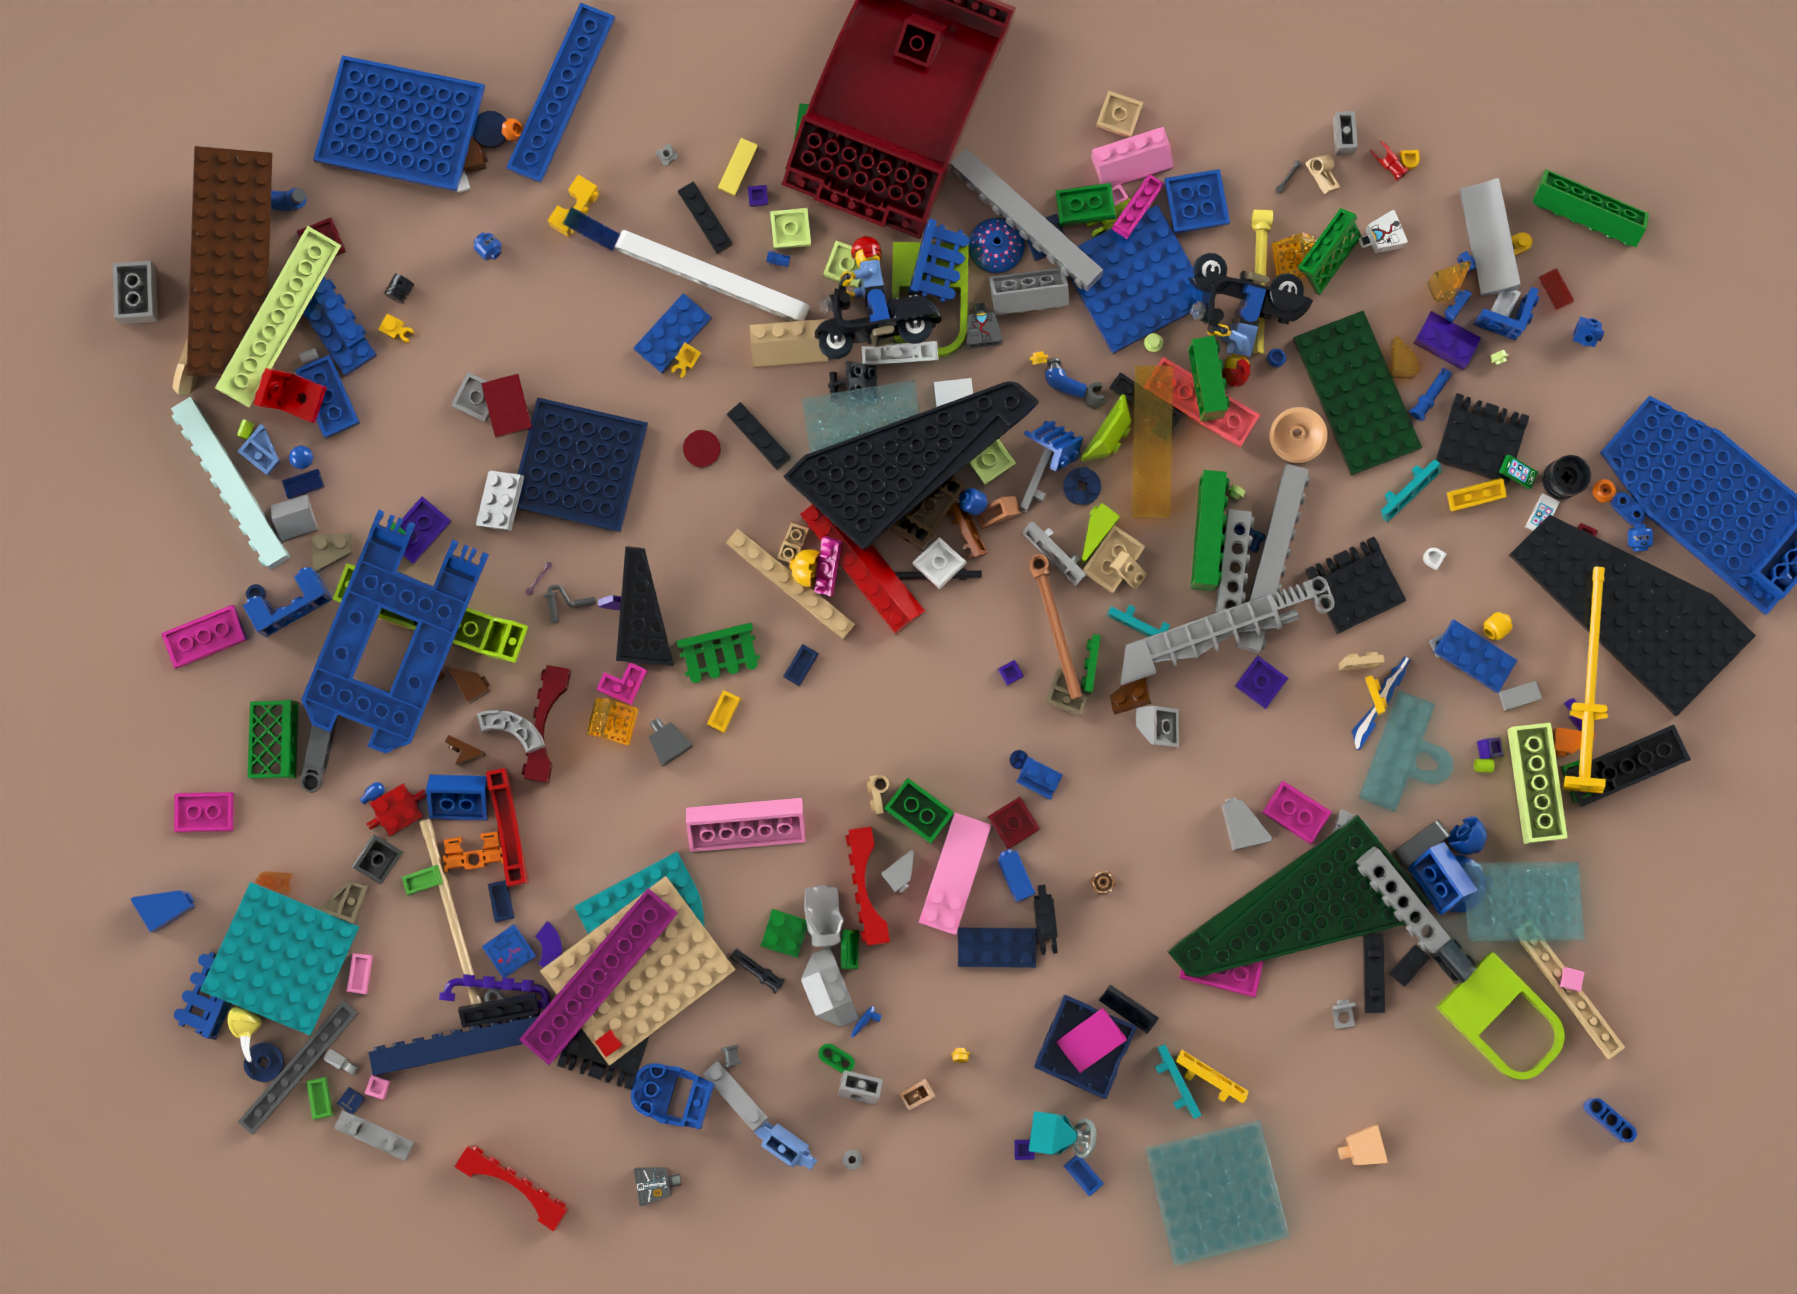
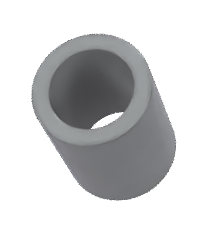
[299,348,320,366]

